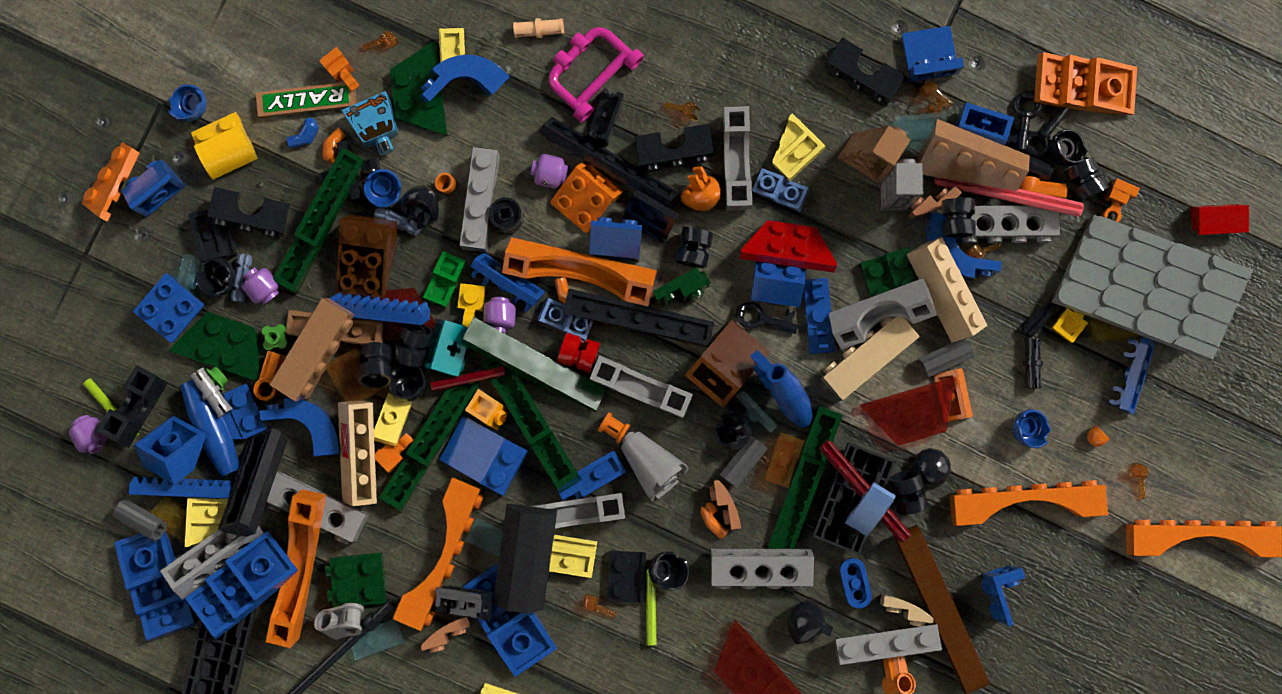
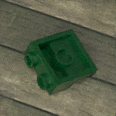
[859,247,919,298]
[652,267,711,306]
[325,552,387,608]

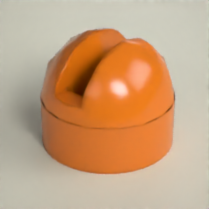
[435,173,456,194]
[1087,425,1110,447]

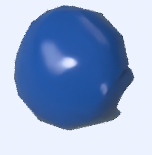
[168,84,207,122]
[363,169,401,208]
[1012,409,1051,449]

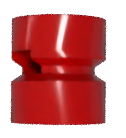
[557,332,600,373]

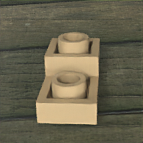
[880,594,933,627]

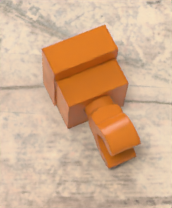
[319,47,360,91]
[1102,178,1140,222]
[375,433,414,473]

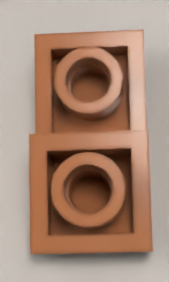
[908,186,962,219]
[709,480,741,530]
[421,616,471,653]

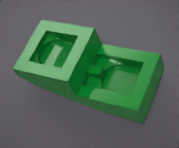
[423,251,466,310]

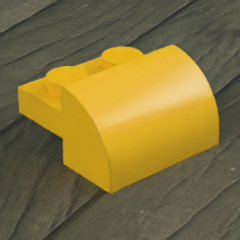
[191,112,258,180]

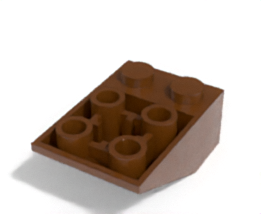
[336,215,398,299]
[684,320,770,409]

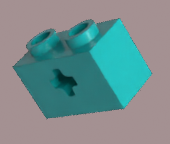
[423,319,468,377]

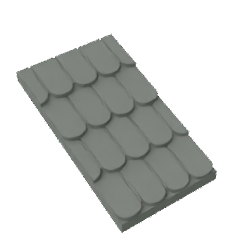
[1051,215,1253,361]

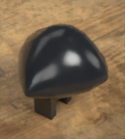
[399,185,439,230]
[787,599,833,645]

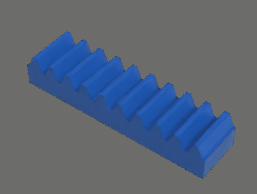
[330,293,430,325]
[129,477,234,498]

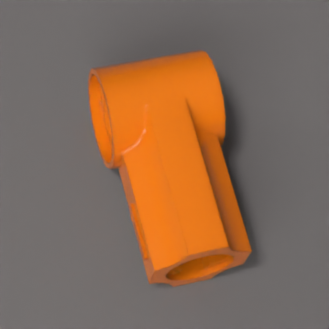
[1018,176,1067,204]
[253,351,287,402]
[882,656,916,694]

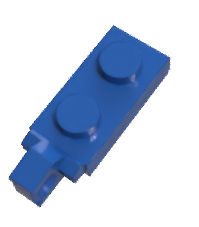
[558,451,626,500]

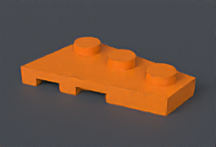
[81,142,139,222]

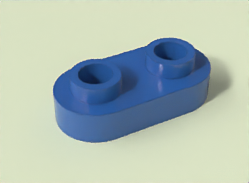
[839,558,872,608]

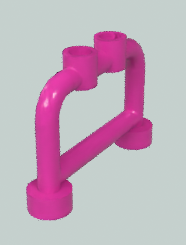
[548,27,645,123]

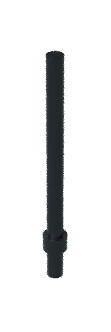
[287,601,393,694]

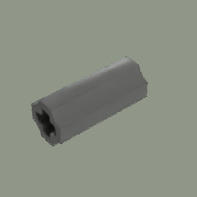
[918,339,974,378]
[720,436,767,488]
[113,499,167,541]

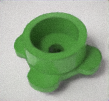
[262,324,287,350]
[205,367,228,391]

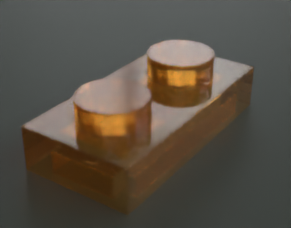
[764,432,804,488]

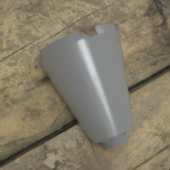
[621,431,689,501]

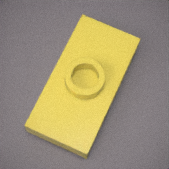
[439,28,465,79]
[374,393,412,447]

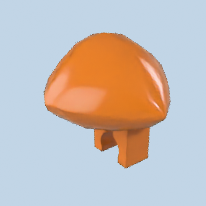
[680,166,721,212]

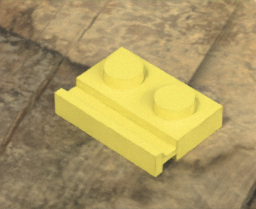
[549,535,598,578]

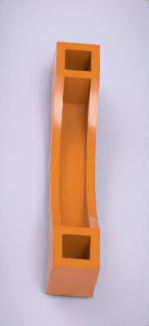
[502,237,657,306]
[393,477,484,631]
[949,480,1108,526]
[266,489,327,648]
[1126,519,1282,557]

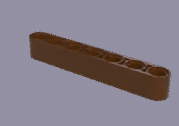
[893,524,990,694]

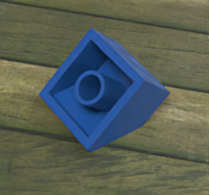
[121,159,186,217]
[134,416,206,485]

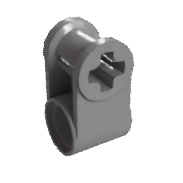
[314,603,364,640]

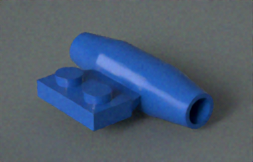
[750,350,813,428]
[180,380,268,477]

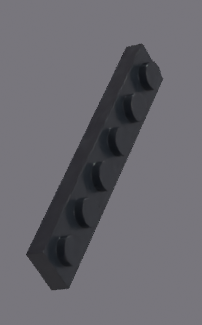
[539,117,678,208]
[563,289,714,347]

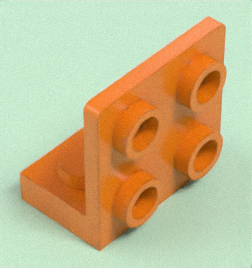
[550,160,624,234]

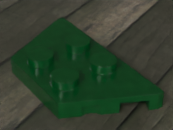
[390,41,448,136]
[169,312,261,381]

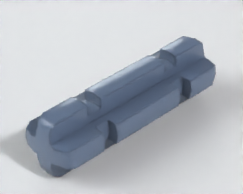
[373,207,421,236]
[231,254,252,303]

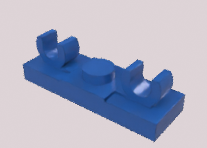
[471,252,545,312]
[803,278,835,354]
[1109,337,1156,415]

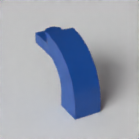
[420,55,509,103]
[926,213,1002,281]
[260,398,340,456]

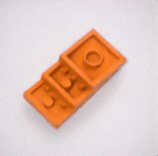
[1034,52,1137,116]

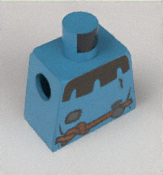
[342,91,399,156]

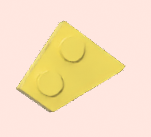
[772,114,825,182]
[185,498,228,547]

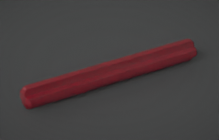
[819,441,911,543]

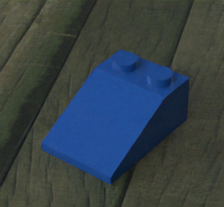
[439,416,529,495]

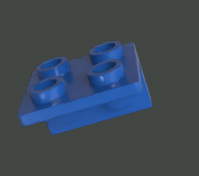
[902,26,964,82]
[133,273,204,343]
[981,564,1025,627]

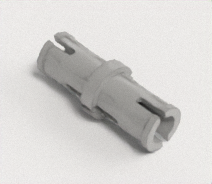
[189,368,233,418]

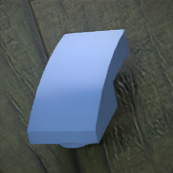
[752,168,810,212]
[537,297,594,340]
[845,482,895,536]

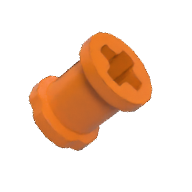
[597,412,630,444]

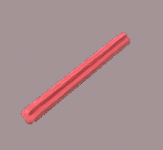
[934,177,1084,217]

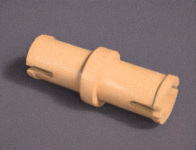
[513,18,564,38]

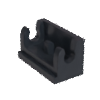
[585,88,624,145]
[435,585,493,620]

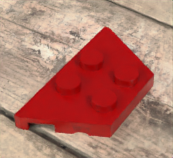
[739,220,837,273]

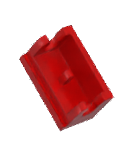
[1191,204,1249,235]

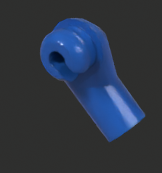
[287,118,318,149]

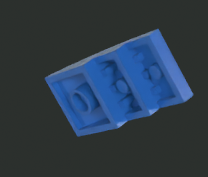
[114,531,197,641]
[185,531,298,640]
[461,561,557,677]

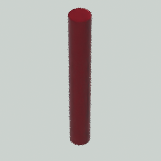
[430,366,506,391]

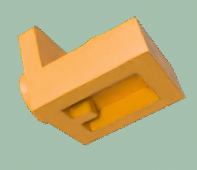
[465,389,510,430]

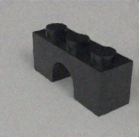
[824,37,906,106]
[635,123,714,172]
[208,187,290,238]
[96,365,168,448]

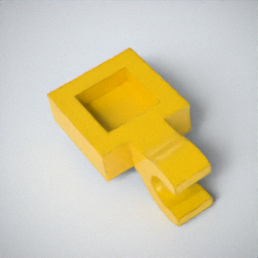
[458,284,486,327]
[1051,308,1088,343]

